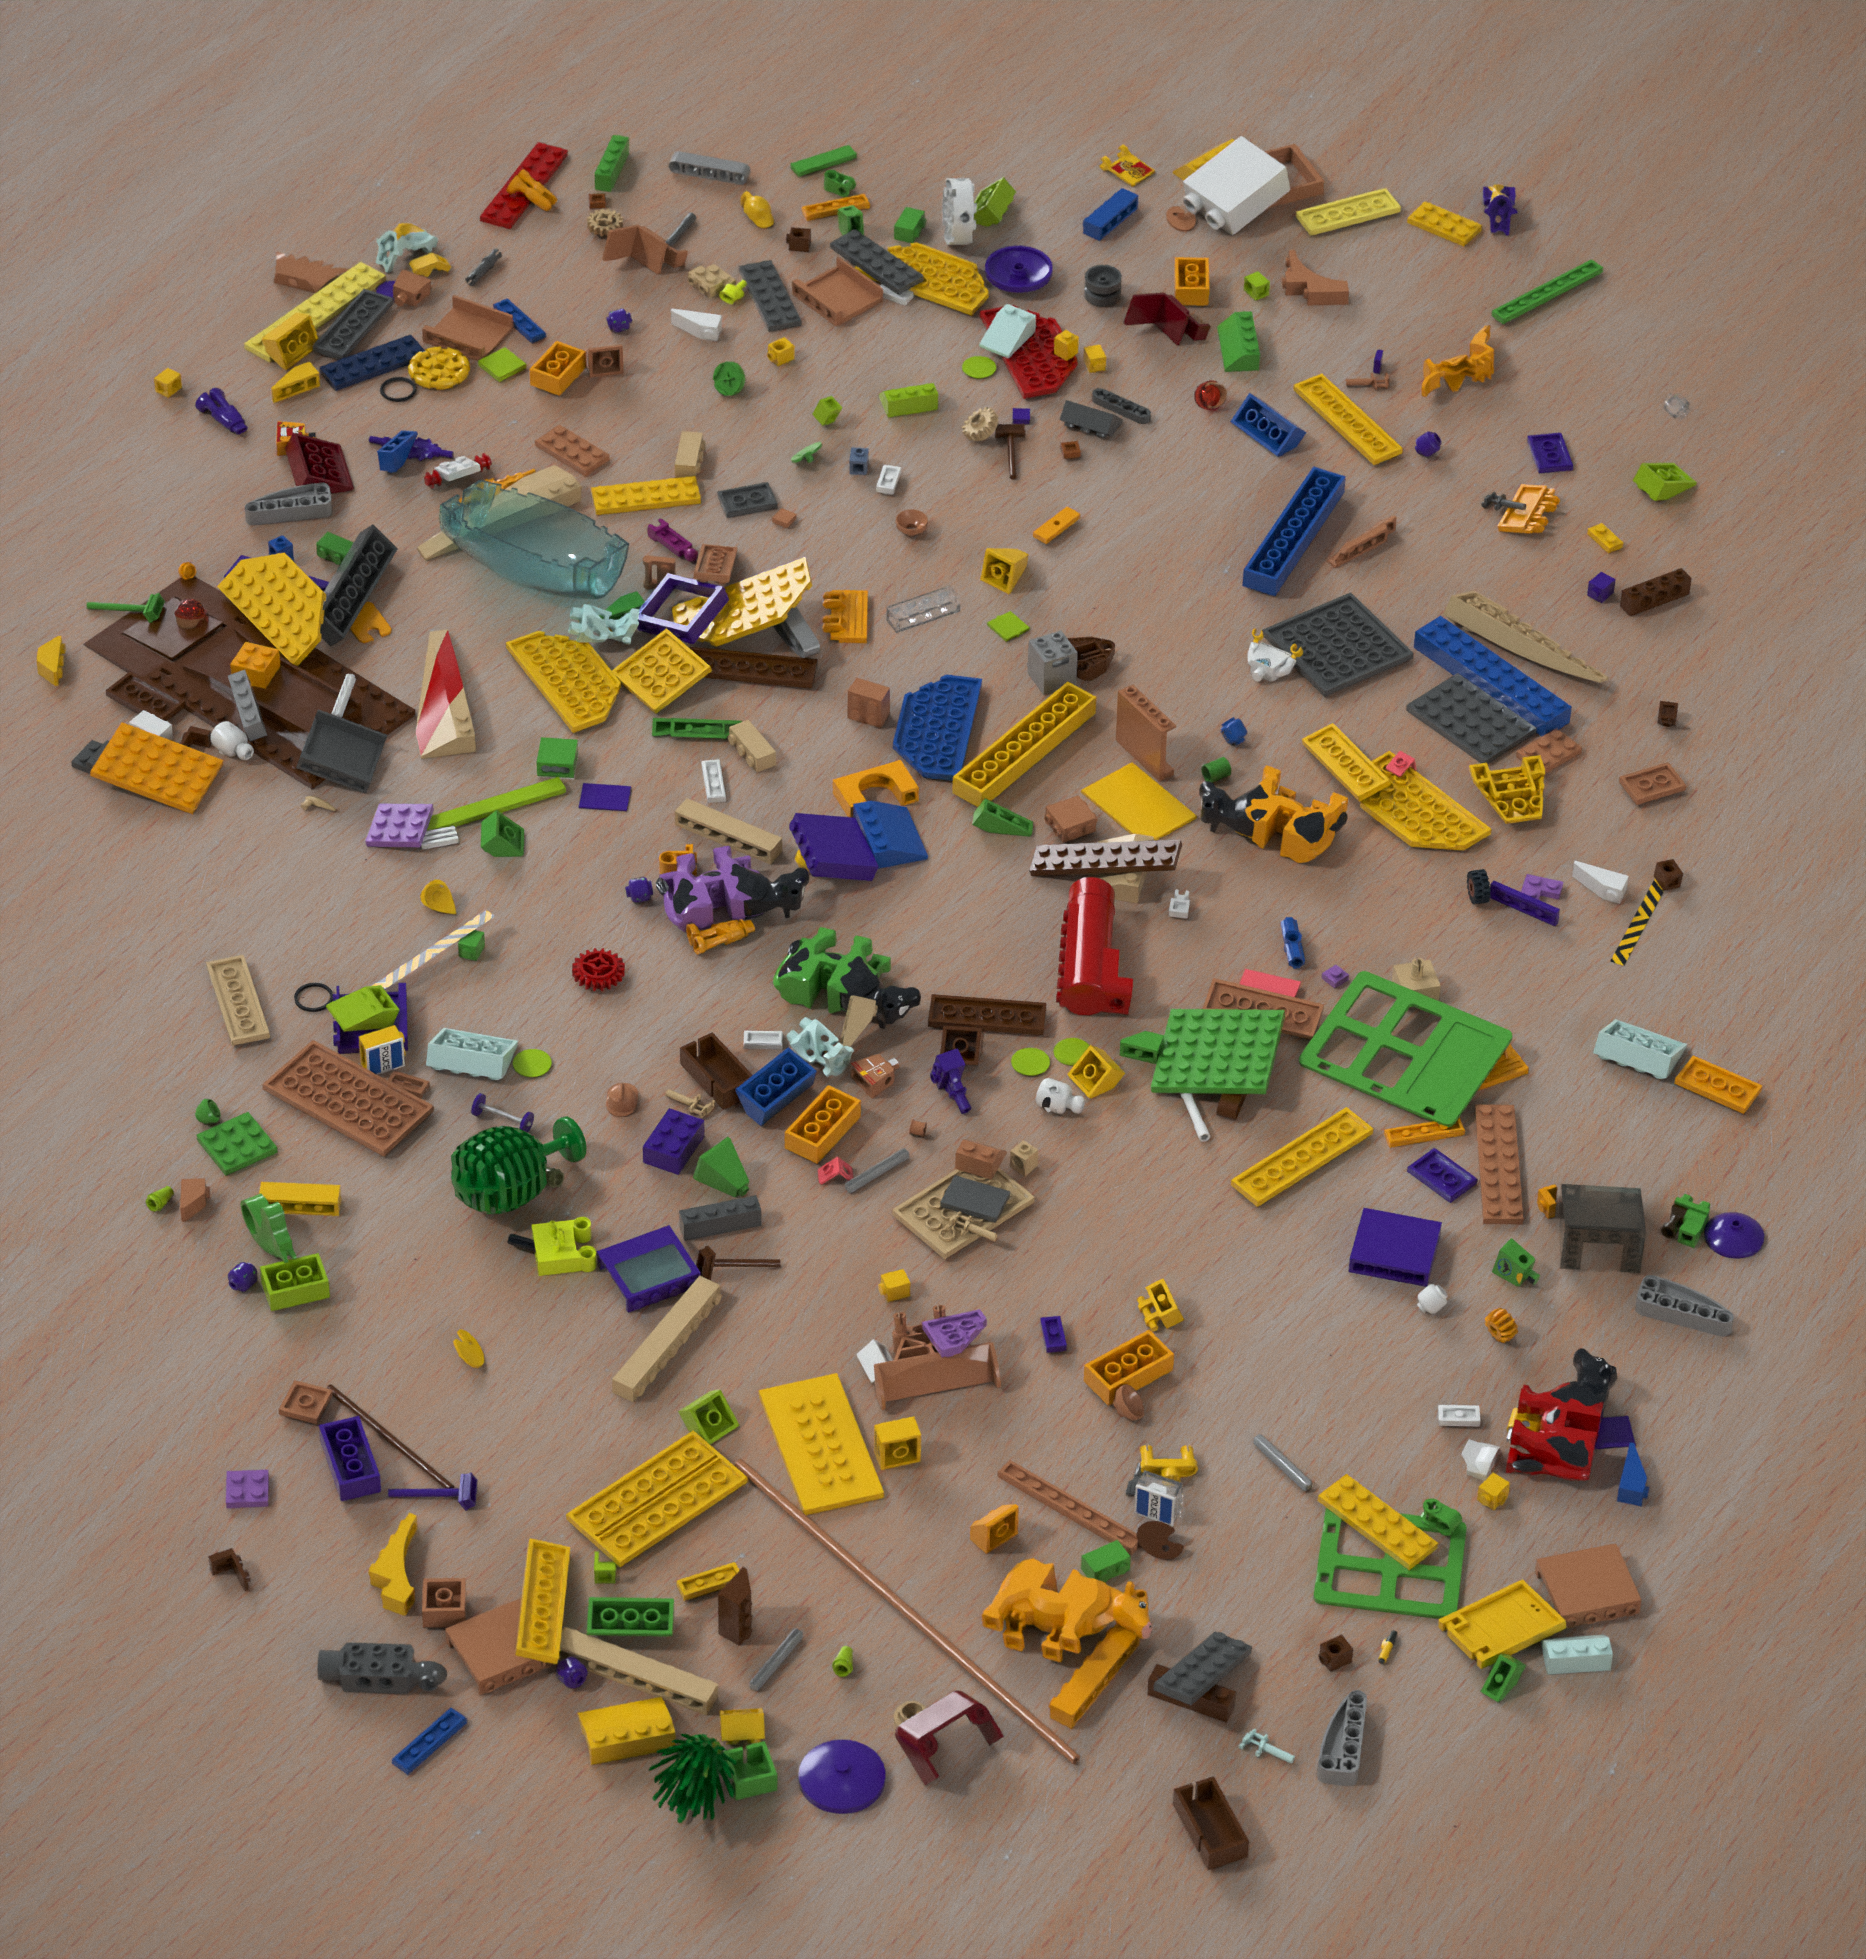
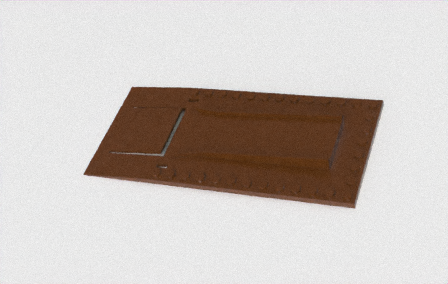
[84,576,416,790]

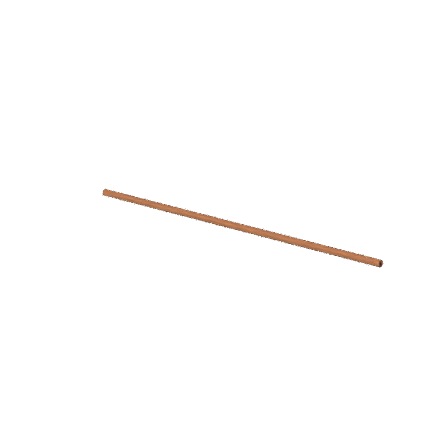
[734,1459,1080,1764]

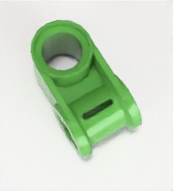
[824,170,856,197]
[1421,1498,1462,1536]

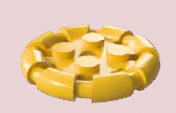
[408,347,470,390]

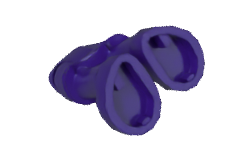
[195,388,248,435]

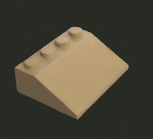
[1087,834,1154,903]

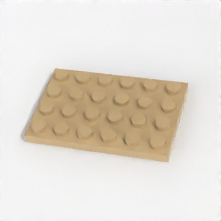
[892,1168,1035,1259]

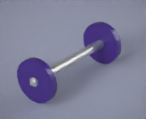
[471,1093,534,1132]

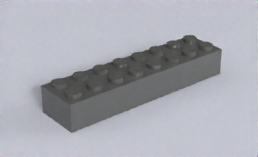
[320,524,398,646]

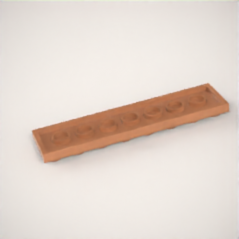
[1475,1104,1523,1225]

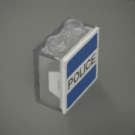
[1134,1470,1185,1526]

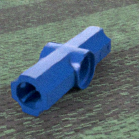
[1280,917,1305,969]

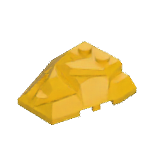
[1469,755,1545,824]

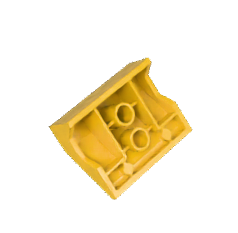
[578,1696,676,1765]

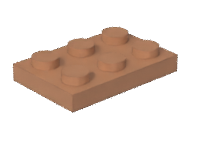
[1516,728,1582,774]
[1619,762,1686,805]

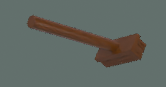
[995,424,1026,480]
[696,1246,781,1280]

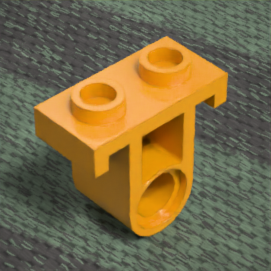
[659,844,697,876]

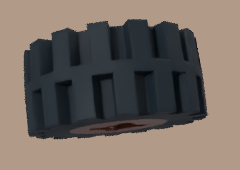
[1467,869,1491,904]

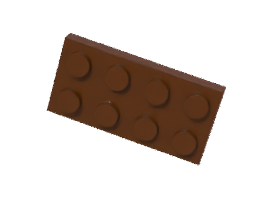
[106,671,185,721]

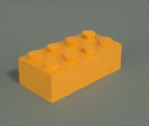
[785,1085,861,1164]
[1084,1330,1174,1406]

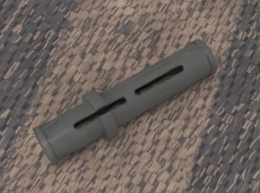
[465,249,502,286]

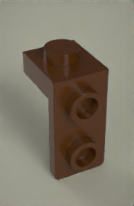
[179,726,212,748]
[208,1548,251,1591]

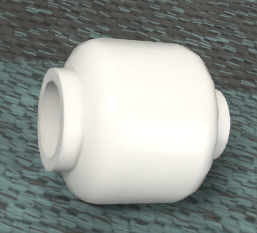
[1417,1284,1448,1314]

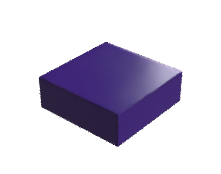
[1373,349,1383,374]
[1012,408,1030,424]

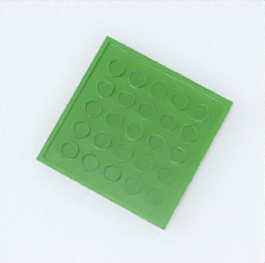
[1151,1009,1285,1094]

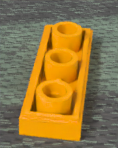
[1033,506,1080,544]

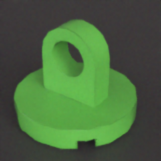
[713,361,746,396]

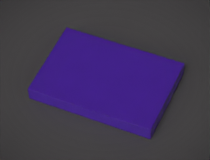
[1527,433,1573,474]
[1407,1148,1478,1203]

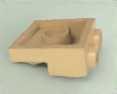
[688,264,736,298]

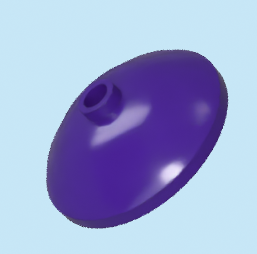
[1704,1212,1764,1259]

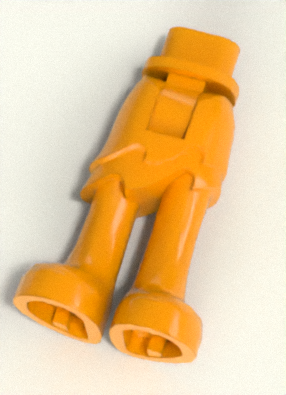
[686,919,755,955]

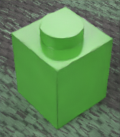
[458,930,485,961]

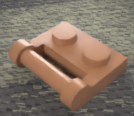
[643,555,676,590]

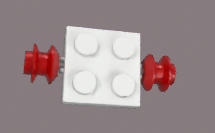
[424,453,492,489]

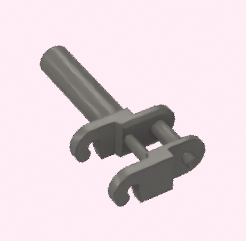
[1481,492,1526,511]

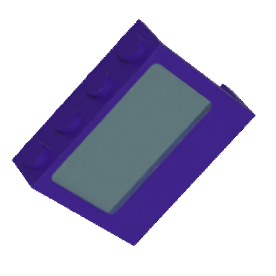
[597,1225,701,1313]

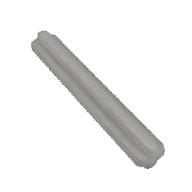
[845,1148,910,1193]
[1253,1434,1313,1491]
[749,1628,803,1691]

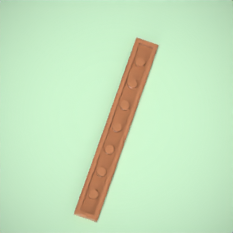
[997,1460,1140,1555]

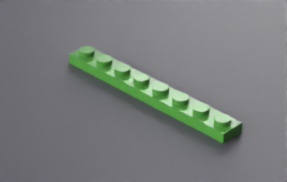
[1491,259,1603,324]

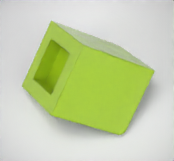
[594,1551,616,1584]

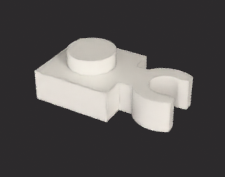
[1169,889,1190,918]

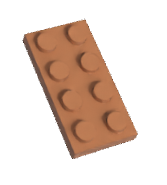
[535,424,610,476]

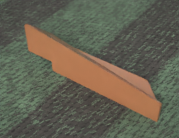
[1327,515,1397,568]

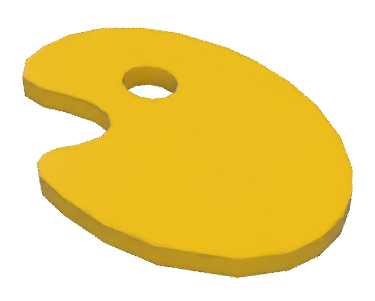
[453,1329,484,1368]

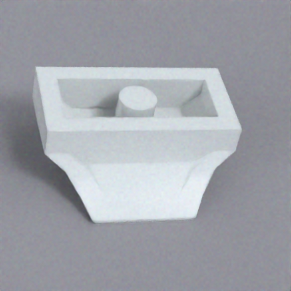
[1461,1439,1501,1481]

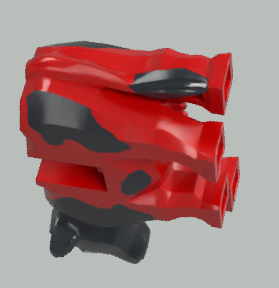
[1506,1348,1618,1481]

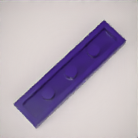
[1490,880,1560,926]

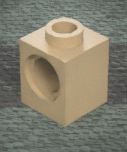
[1010,1140,1038,1176]

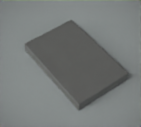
[717,482,778,518]
[940,1175,1010,1223]

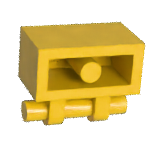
[1137,1278,1185,1332]

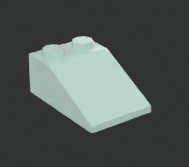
[979,304,1036,358]

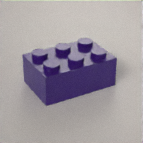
[643,1108,705,1175]

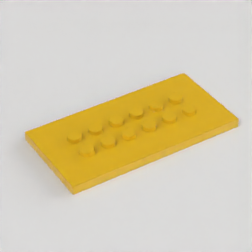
[758,1373,884,1515]
[566,1430,747,1567]

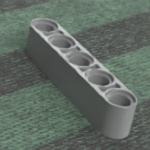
[668,151,751,185]

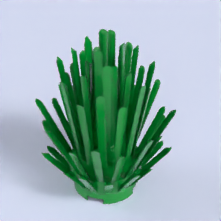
[649,1733,737,1823]

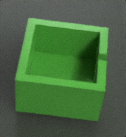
[723,1741,777,1800]

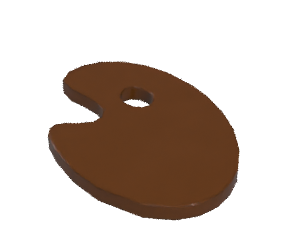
[1137,1521,1184,1560]

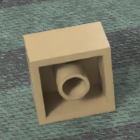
[1392,958,1441,1001]

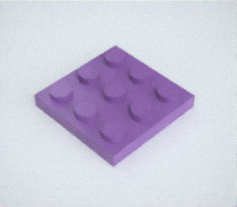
[365,803,434,847]

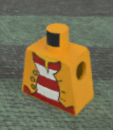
[276,421,316,456]

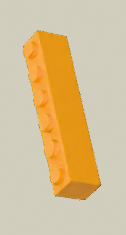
[1049,1623,1140,1729]

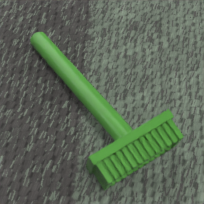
[86,593,165,623]

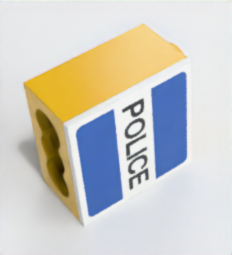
[359,1025,406,1075]

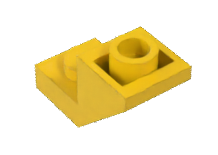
[409,253,451,278]

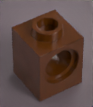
[786,227,811,252]
[1654,859,1683,891]
[1318,1635,1353,1672]

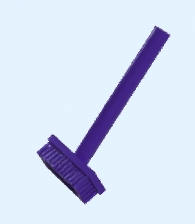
[388,1472,478,1511]

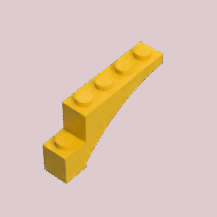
[368,1513,418,1616]

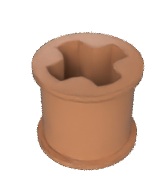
[909,1119,927,1137]

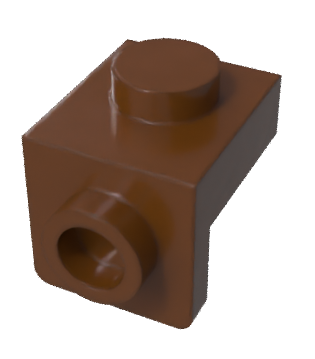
[1657,701,1678,727]

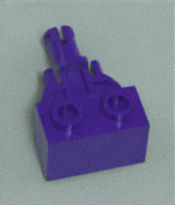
[930,1048,972,1114]

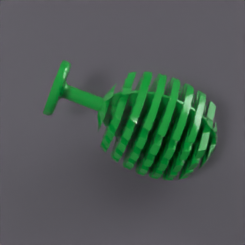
[451,1116,587,1214]

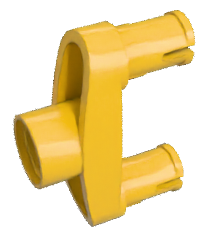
[1139,1445,1198,1487]

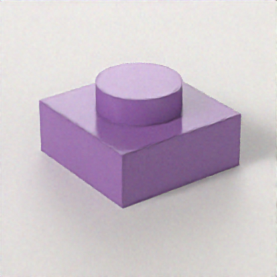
[1322,965,1349,989]

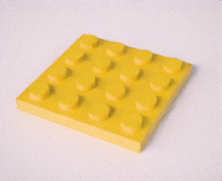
[612,628,712,714]

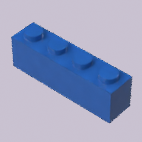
[1083,188,1139,241]

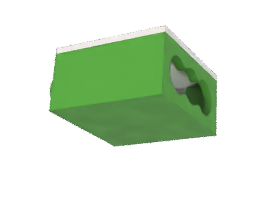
[536,737,578,780]

